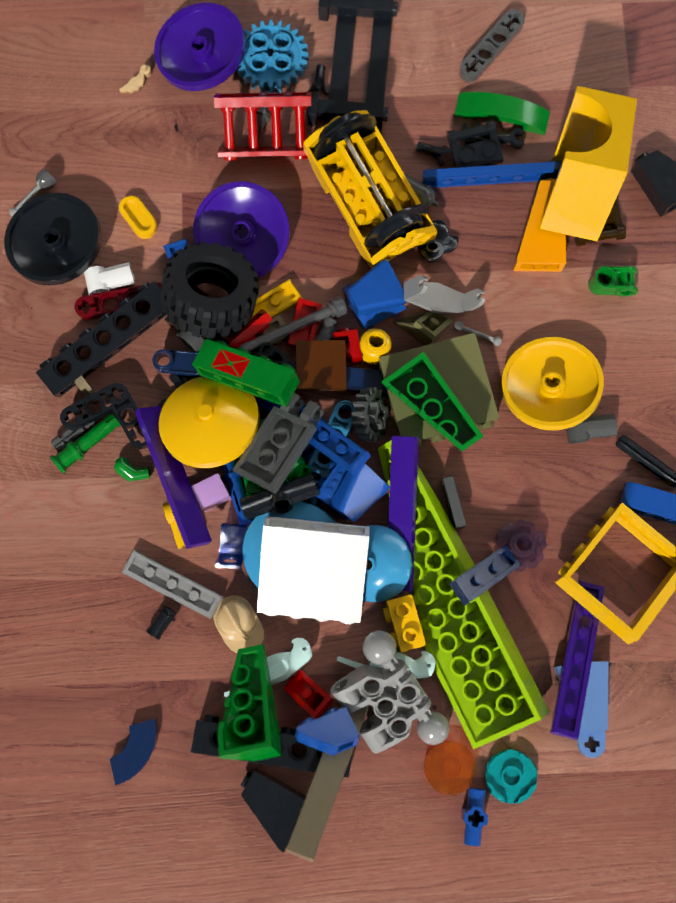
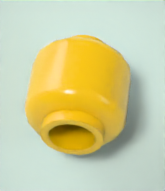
[359,328,392,365]

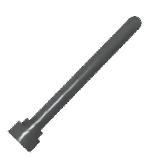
[239,296,347,352]

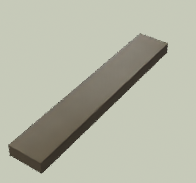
[286,705,369,862]

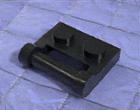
[447,120,504,168]

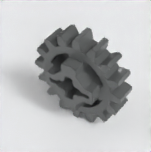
[352,387,389,442]

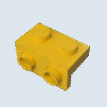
[383,595,426,652]

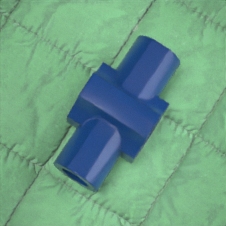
[461,787,488,846]

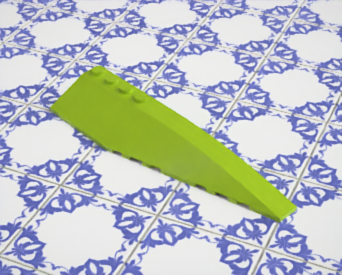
[378,440,550,749]

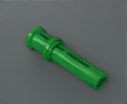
[49,413,121,474]

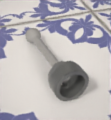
[9,168,57,217]

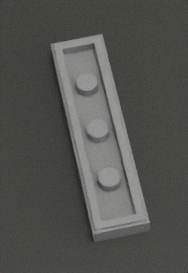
[122,550,224,619]

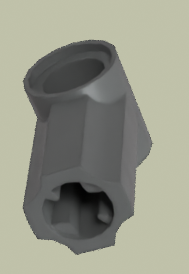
[566,414,618,443]

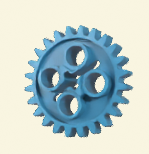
[237,19,309,93]

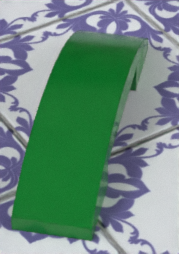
[454,92,550,135]

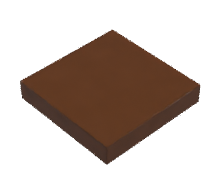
[296,340,346,391]

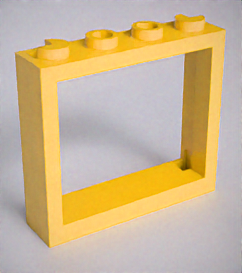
[555,503,676,644]

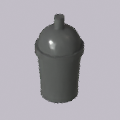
[404,174,439,207]

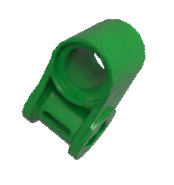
[588,266,638,297]

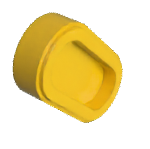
[119,196,158,239]

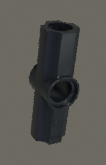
[240,473,321,520]

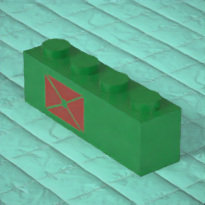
[192,339,300,407]

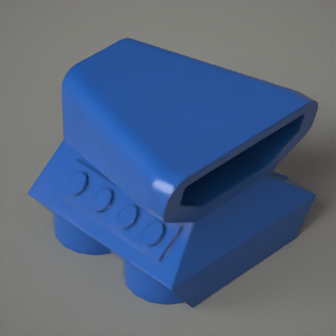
[342,259,407,330]
[314,461,390,523]

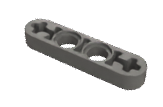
[460,9,525,83]

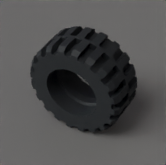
[161,242,260,339]

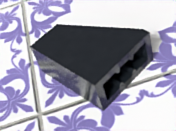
[631,150,676,217]
[240,768,306,853]

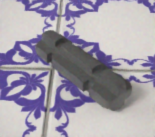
[51,414,96,452]

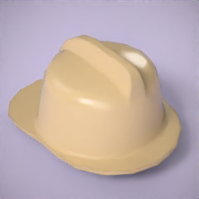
[213,595,264,653]

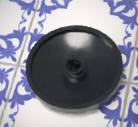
[4,193,102,286]

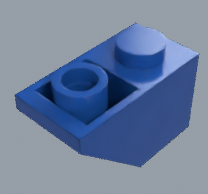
[295,707,360,756]

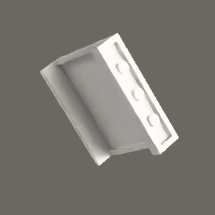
[257,516,370,624]

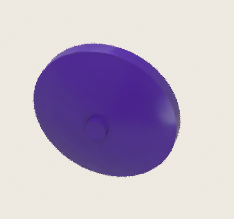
[154,3,246,91]
[193,181,290,278]

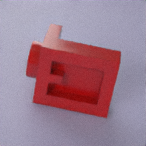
[333,328,362,366]

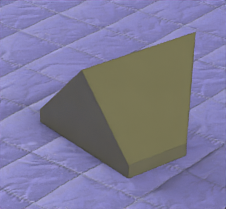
[392,311,453,346]

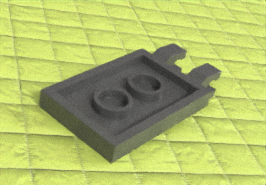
[233,393,324,494]

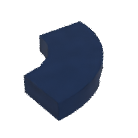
[110,718,158,785]

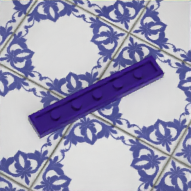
[135,406,212,549]
[388,436,419,591]
[550,581,605,740]

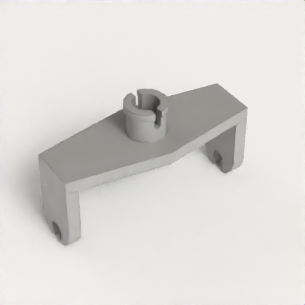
[404,275,485,314]

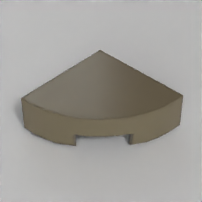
[74,375,99,405]

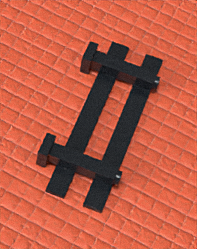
[307,0,398,133]

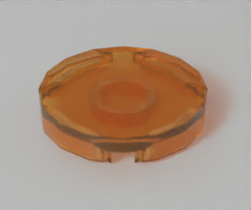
[423,740,476,795]

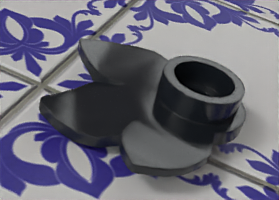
[417,220,458,263]

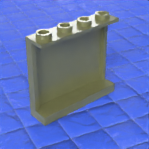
[378,333,500,446]

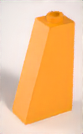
[513,178,566,272]

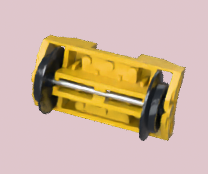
[303,110,437,269]

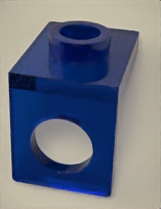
[215,523,247,569]

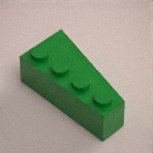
[381,352,484,452]

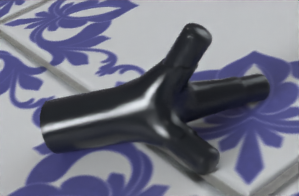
[308,64,329,95]
[416,142,452,166]

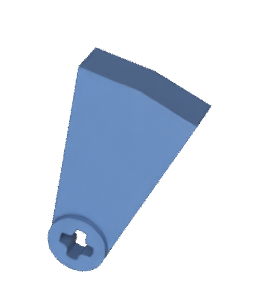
[553,662,609,758]

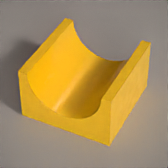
[540,86,637,241]

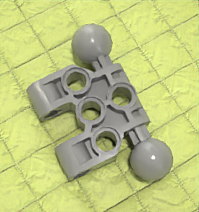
[331,630,449,753]

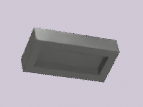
[441,476,466,530]

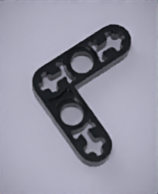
[60,383,148,449]

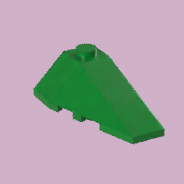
[218,644,281,761]

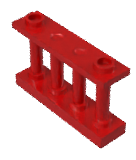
[214,92,312,161]

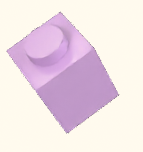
[191,473,231,512]

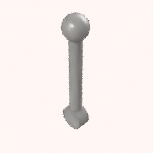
[454,321,502,346]

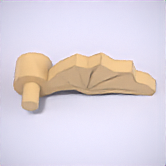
[119,64,152,94]

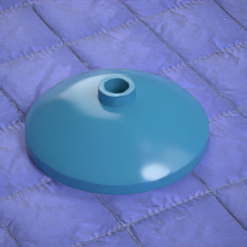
[363,525,412,602]

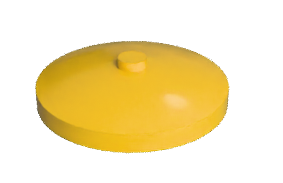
[502,337,604,430]
[159,376,260,468]

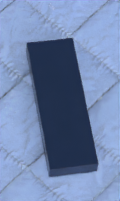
[449,544,521,605]

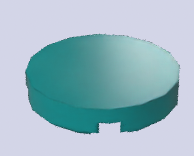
[484,749,537,804]

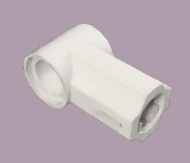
[84,262,135,295]

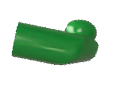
[114,457,151,482]

